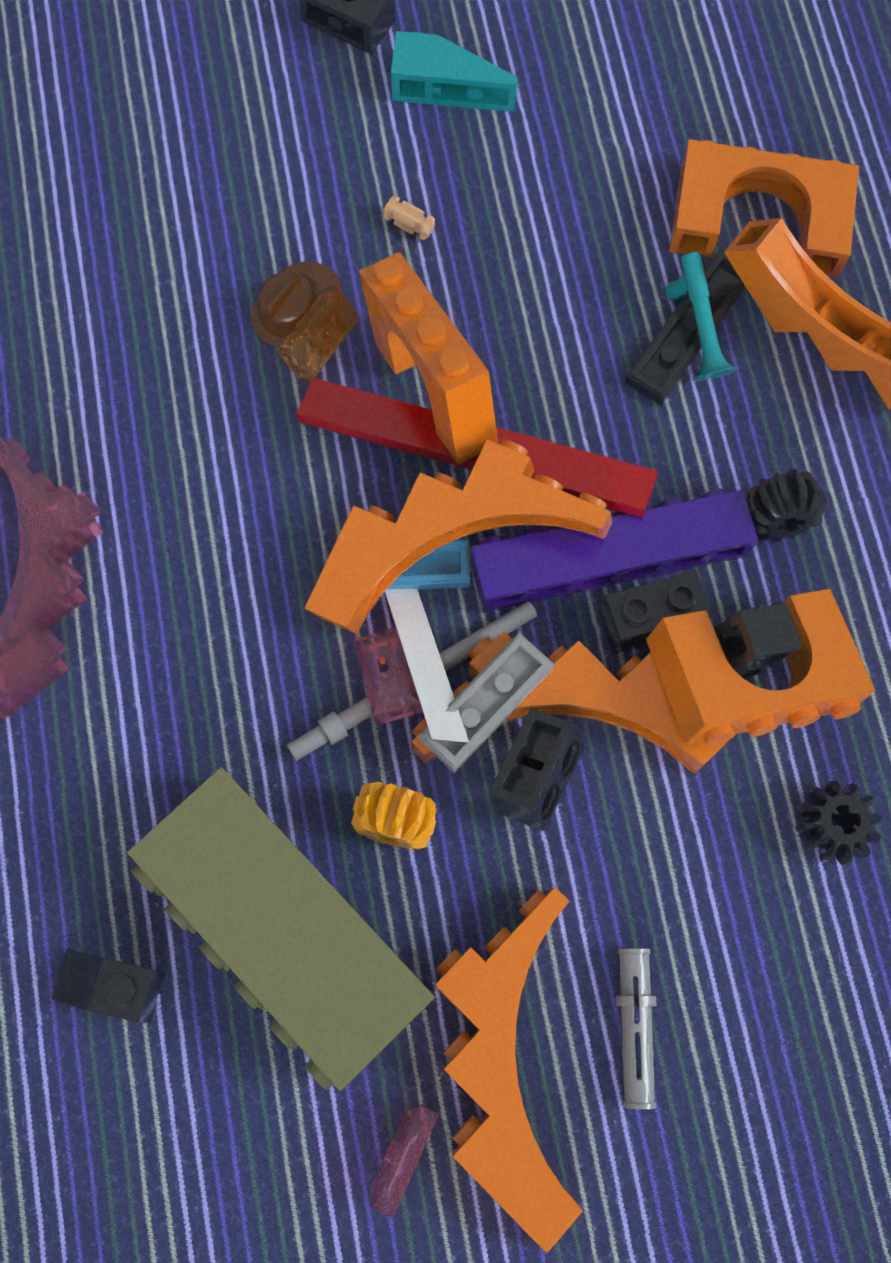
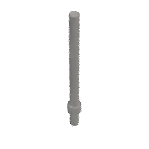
[286,601,537,761]

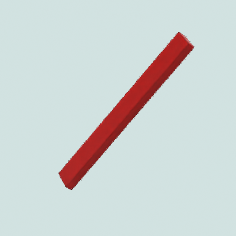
[296,377,658,518]

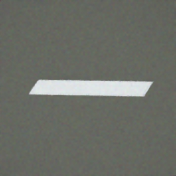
[385,589,469,743]

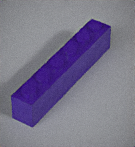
[470,488,759,613]

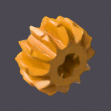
[351,781,437,850]

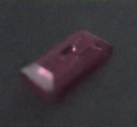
[353,626,423,726]
[370,1102,439,1219]

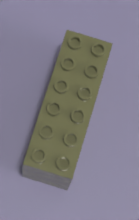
[127,767,435,1091]

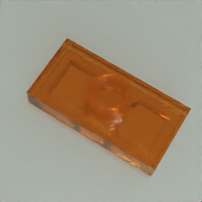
[276,285,360,383]

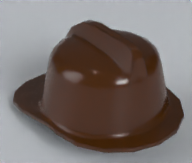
[251,261,342,348]

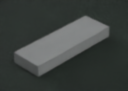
[418,633,555,773]

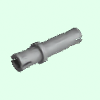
[615,949,657,1109]

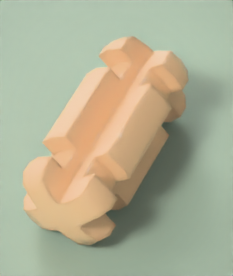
[383,196,435,240]

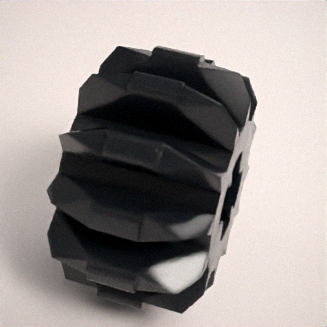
[746,469,827,542]
[795,780,883,866]

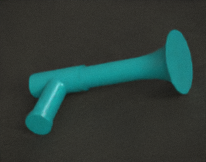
[665,252,739,381]

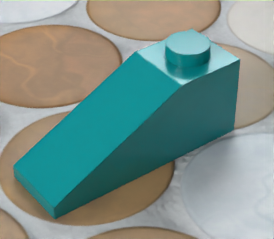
[391,31,518,112]

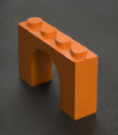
[669,139,859,279]
[359,252,498,465]
[646,589,876,746]

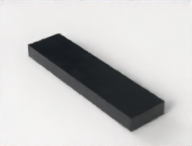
[625,249,746,406]

